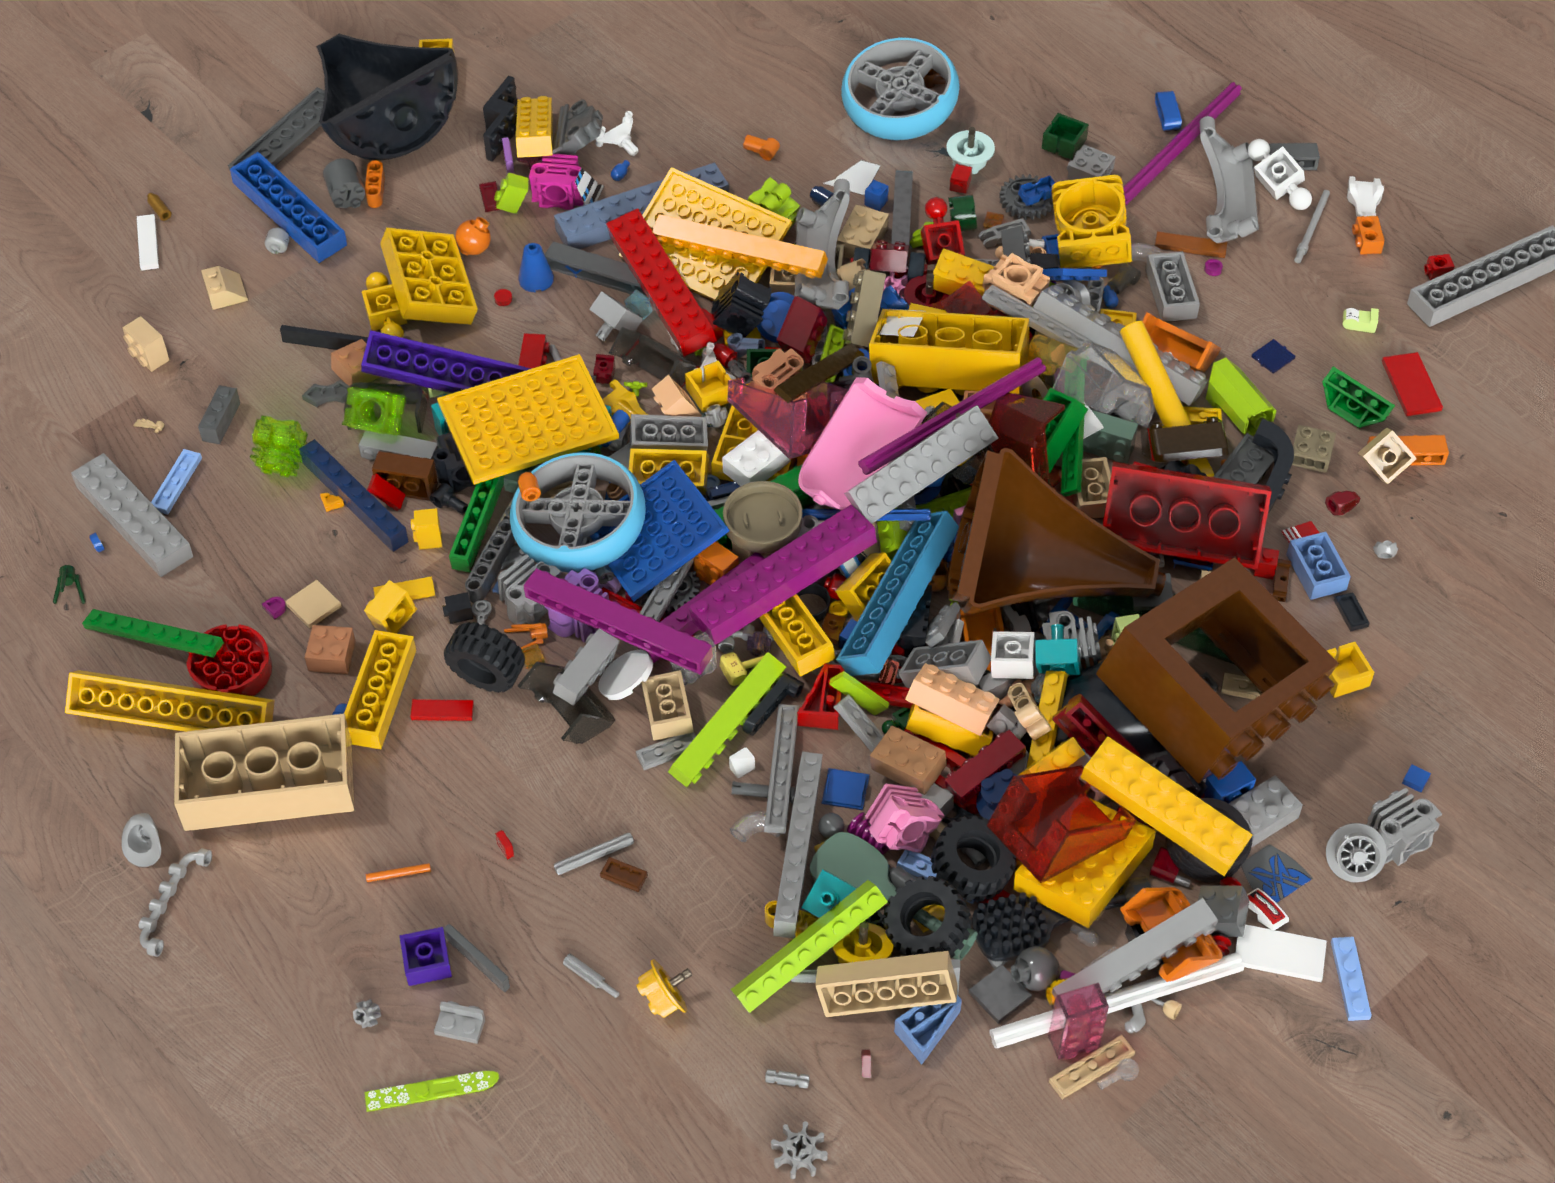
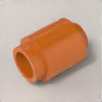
[518,472,541,501]

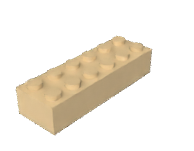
[815,951,957,1017]

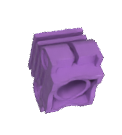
[545,568,609,642]

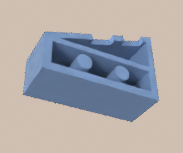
[894,995,962,1065]

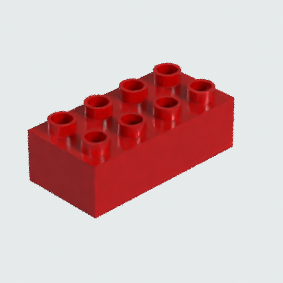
[1103,462,1272,569]

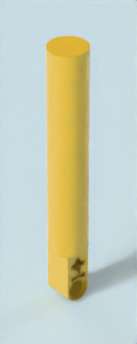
[1119,321,1214,477]

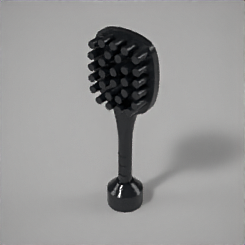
[972,876,1152,961]

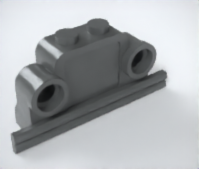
[552,100,603,155]

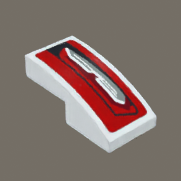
[1247,888,1289,931]

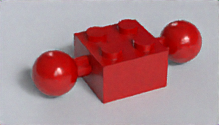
[920,197,965,265]

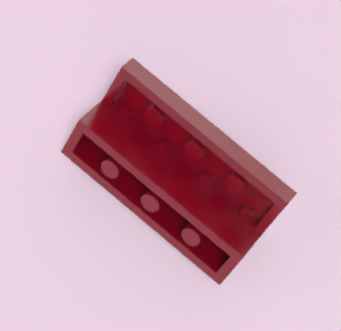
[1052,694,1140,757]

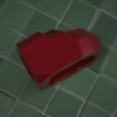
[1325,491,1361,516]

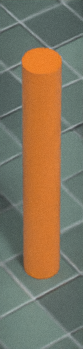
[366,863,431,882]

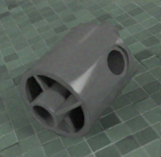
[323,158,365,208]

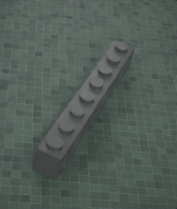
[545,241,648,299]

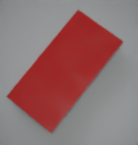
[1382,352,1443,416]

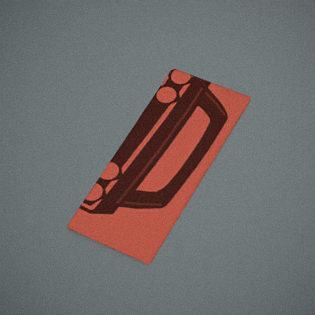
[878,658,899,685]

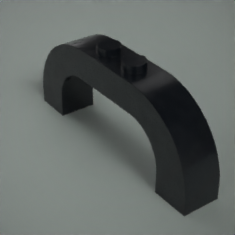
[1252,418,1294,513]

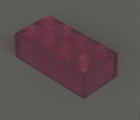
[1048,983,1109,1060]

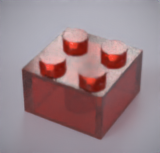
[940,280,993,316]

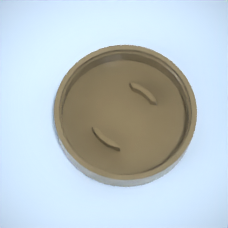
[723,481,802,553]

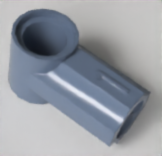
[727,333,765,358]

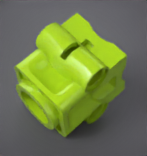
[747,177,801,231]

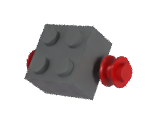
[1198,877,1250,956]

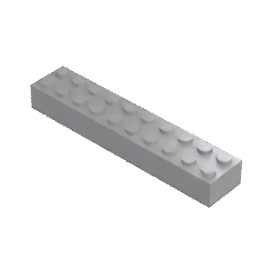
[1407,225,1555,327]
[1033,285,1209,406]

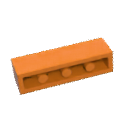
[1367,435,1449,465]

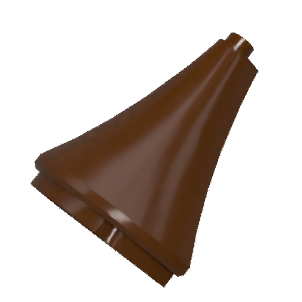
[947,448,1166,615]

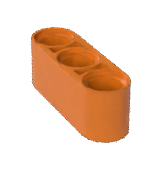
[365,160,385,208]

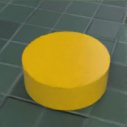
[829,601,849,618]

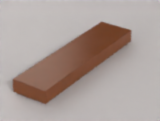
[1154,231,1228,258]

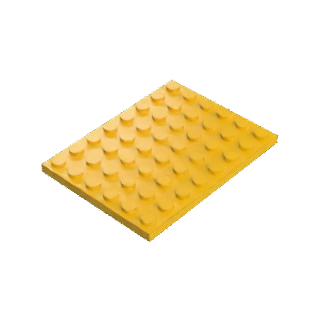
[619,167,792,301]
[437,354,619,485]

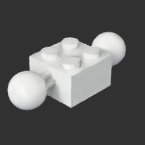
[1248,139,1312,210]

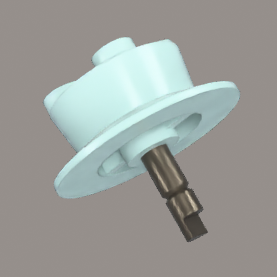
[947,127,995,174]

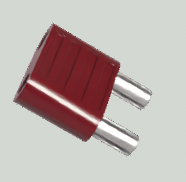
[1149,847,1191,887]

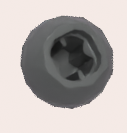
[818,813,844,839]

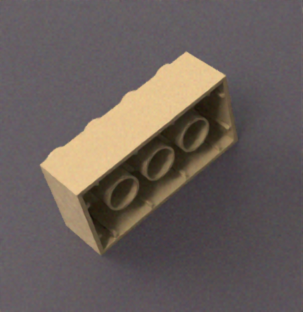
[174,714,354,831]

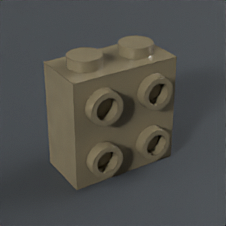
[1292,425,1336,473]

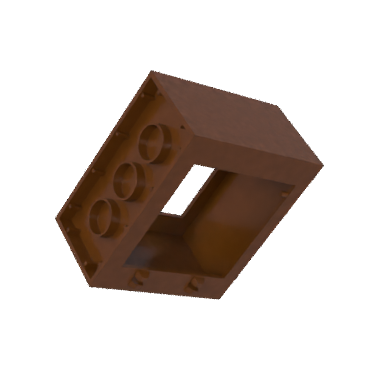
[1096,557,1339,784]

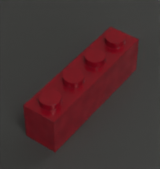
[945,730,1026,806]

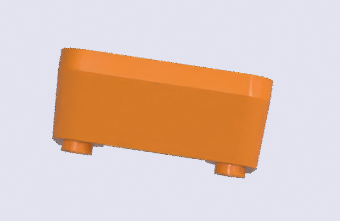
[1142,312,1221,373]

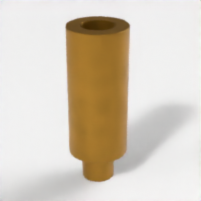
[147,193,171,221]

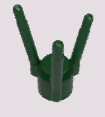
[53,565,86,604]

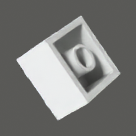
[991,632,1035,679]

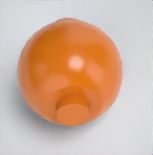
[455,217,491,256]

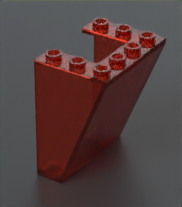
[987,765,1137,883]

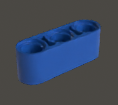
[1155,91,1182,131]

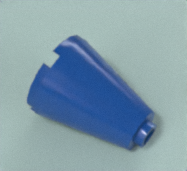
[518,243,554,292]

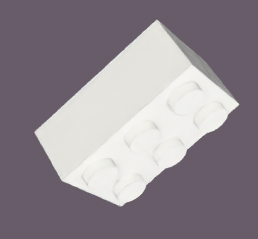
[722,426,791,486]

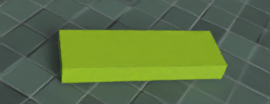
[829,671,889,716]

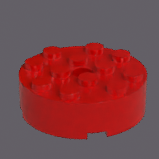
[186,624,272,697]

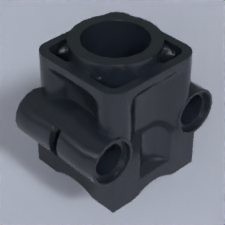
[433,432,476,493]

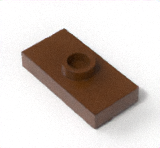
[821,613,846,646]
[600,857,648,893]

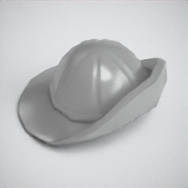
[121,813,161,867]

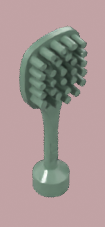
[810,832,978,961]

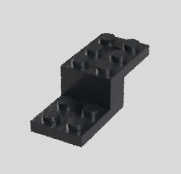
[483,75,518,162]

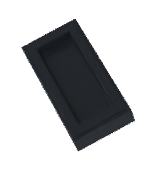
[1334,592,1370,631]

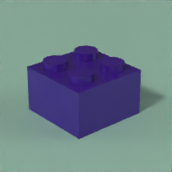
[399,927,452,986]

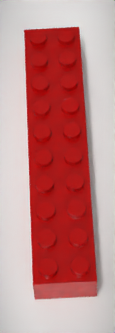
[606,208,716,357]

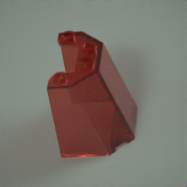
[988,393,1065,488]

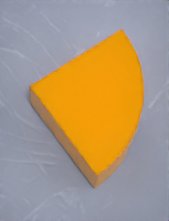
[320,493,344,512]

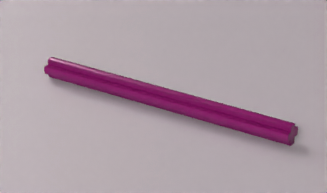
[1123,82,1242,206]
[858,357,1046,475]

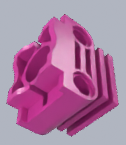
[529,154,584,210]

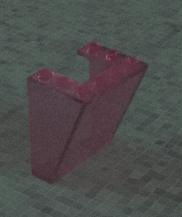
[727,377,847,459]

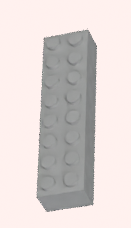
[844,405,998,524]
[71,453,193,577]

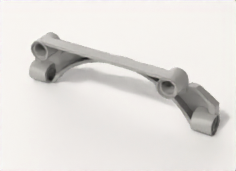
[1199,116,1259,243]
[794,179,850,310]

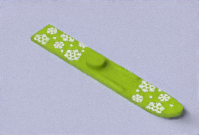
[365,1071,499,1112]

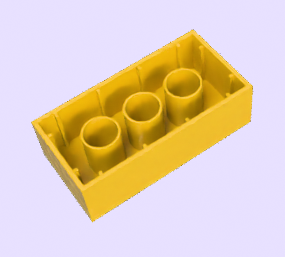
[869,309,1029,398]

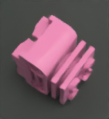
[865,783,945,853]

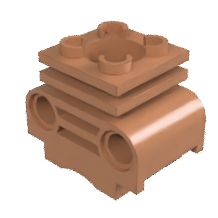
[746,348,807,419]

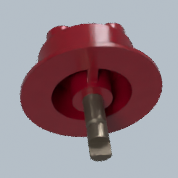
[904,273,954,310]

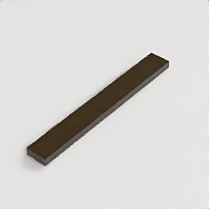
[774,343,865,403]

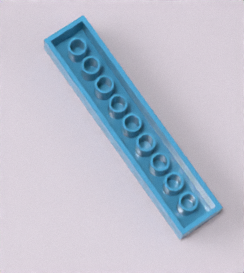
[836,511,959,676]

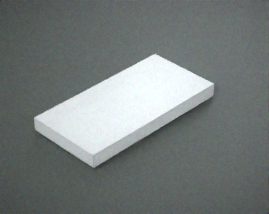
[1235,925,1327,982]

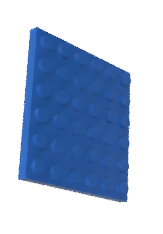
[590,460,730,601]

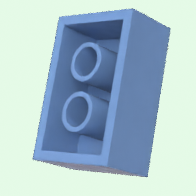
[1286,532,1351,600]

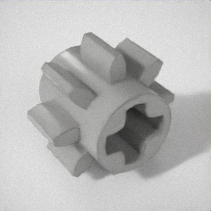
[704,404,728,427]
[353,999,381,1028]

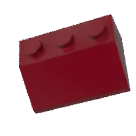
[776,296,828,363]

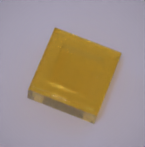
[522,644,545,669]

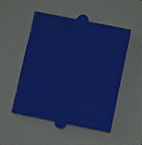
[1251,339,1296,374]

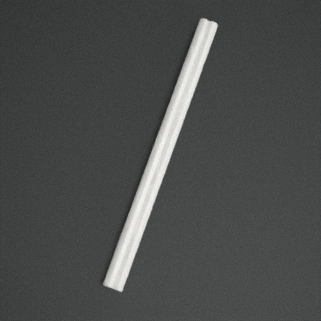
[989,953,1244,1049]

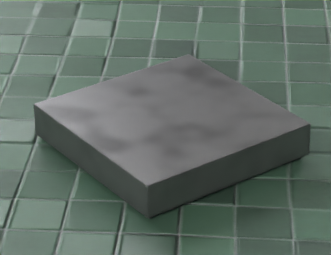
[969,965,1032,1024]

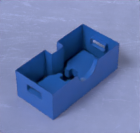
[1018,176,1055,206]

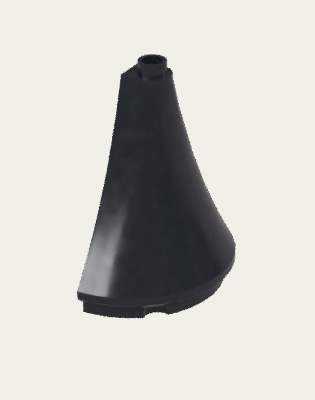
[316,33,458,160]

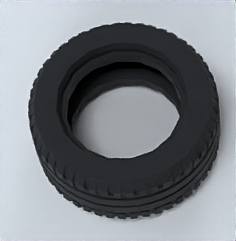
[1166,798,1252,883]

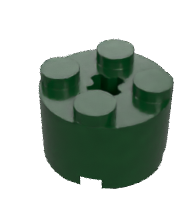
[948,195,977,231]

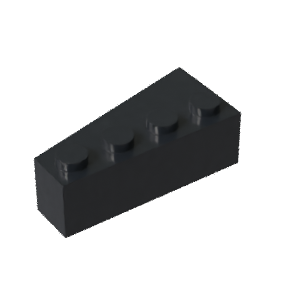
[897,585,932,658]

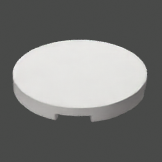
[598,650,653,700]

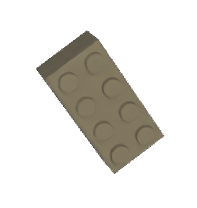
[843,270,886,348]

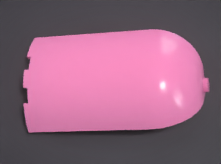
[798,378,927,510]

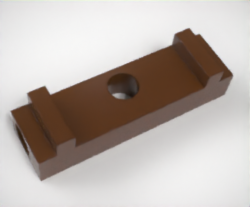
[1272,559,1291,602]

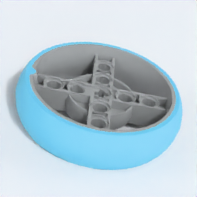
[841,38,959,140]
[510,453,646,573]

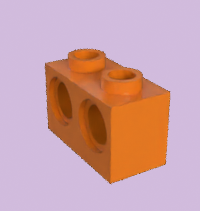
[1352,216,1385,254]

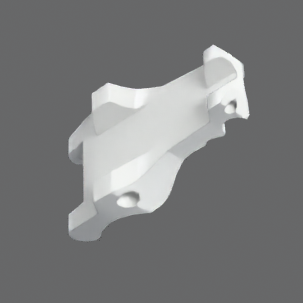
[1347,176,1384,217]

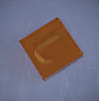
[983,212,1004,229]

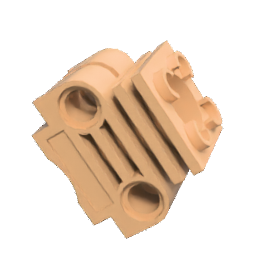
[983,253,1050,317]

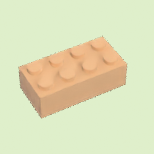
[905,663,1000,736]

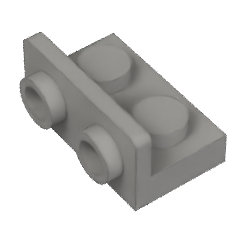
[434,1001,485,1044]

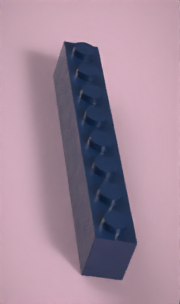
[299,439,409,552]

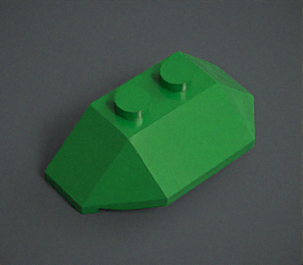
[1322,366,1395,428]

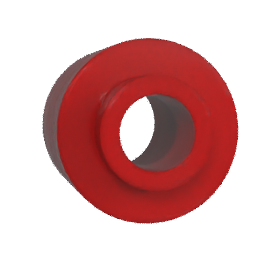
[713,343,738,368]

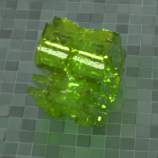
[342,387,406,436]
[250,415,308,478]

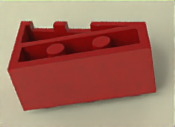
[797,664,845,730]

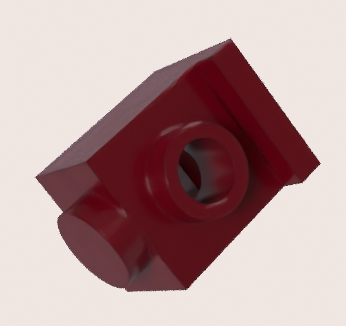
[593,354,616,384]

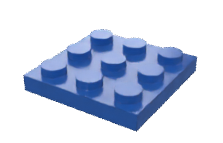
[1042,268,1107,281]

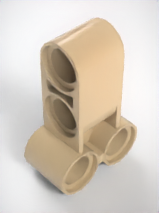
[1008,683,1052,741]

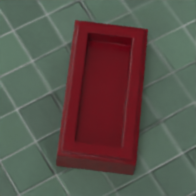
[479,181,500,212]

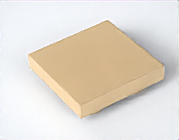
[285,580,342,628]

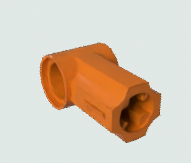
[743,135,780,161]

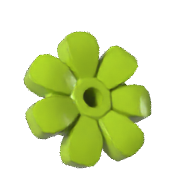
[624,381,648,397]

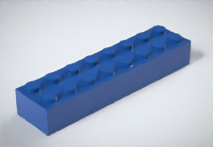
[230,152,347,263]

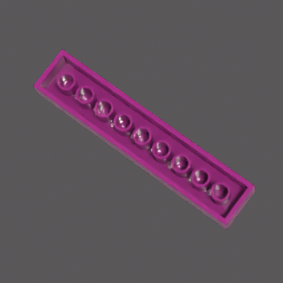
[689,505,877,645]

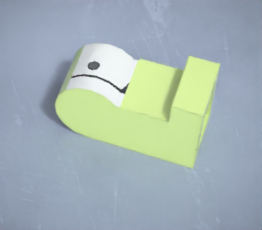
[1343,308,1379,333]

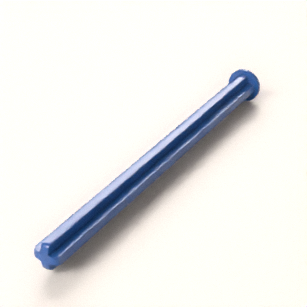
[802,509,931,521]

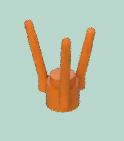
[504,623,548,651]

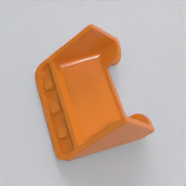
[1120,887,1223,982]

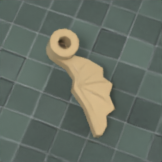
[133,419,165,433]

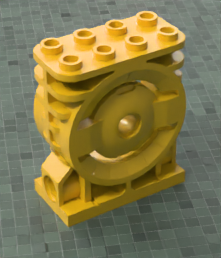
[1051,175,1132,269]

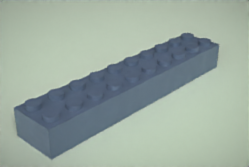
[554,163,729,249]

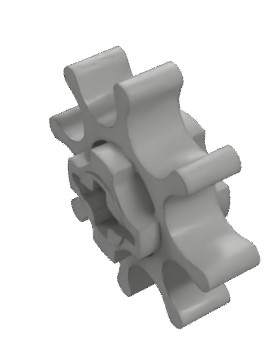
[771,1121,828,1179]

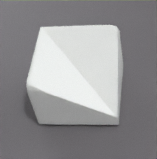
[729,747,755,778]

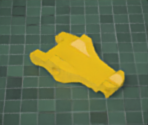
[602,379,648,425]

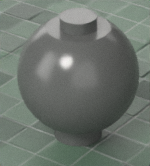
[1011,946,1059,991]

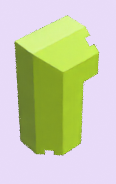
[1205,358,1277,436]

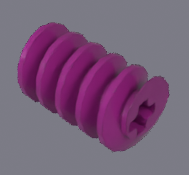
[847,812,889,855]

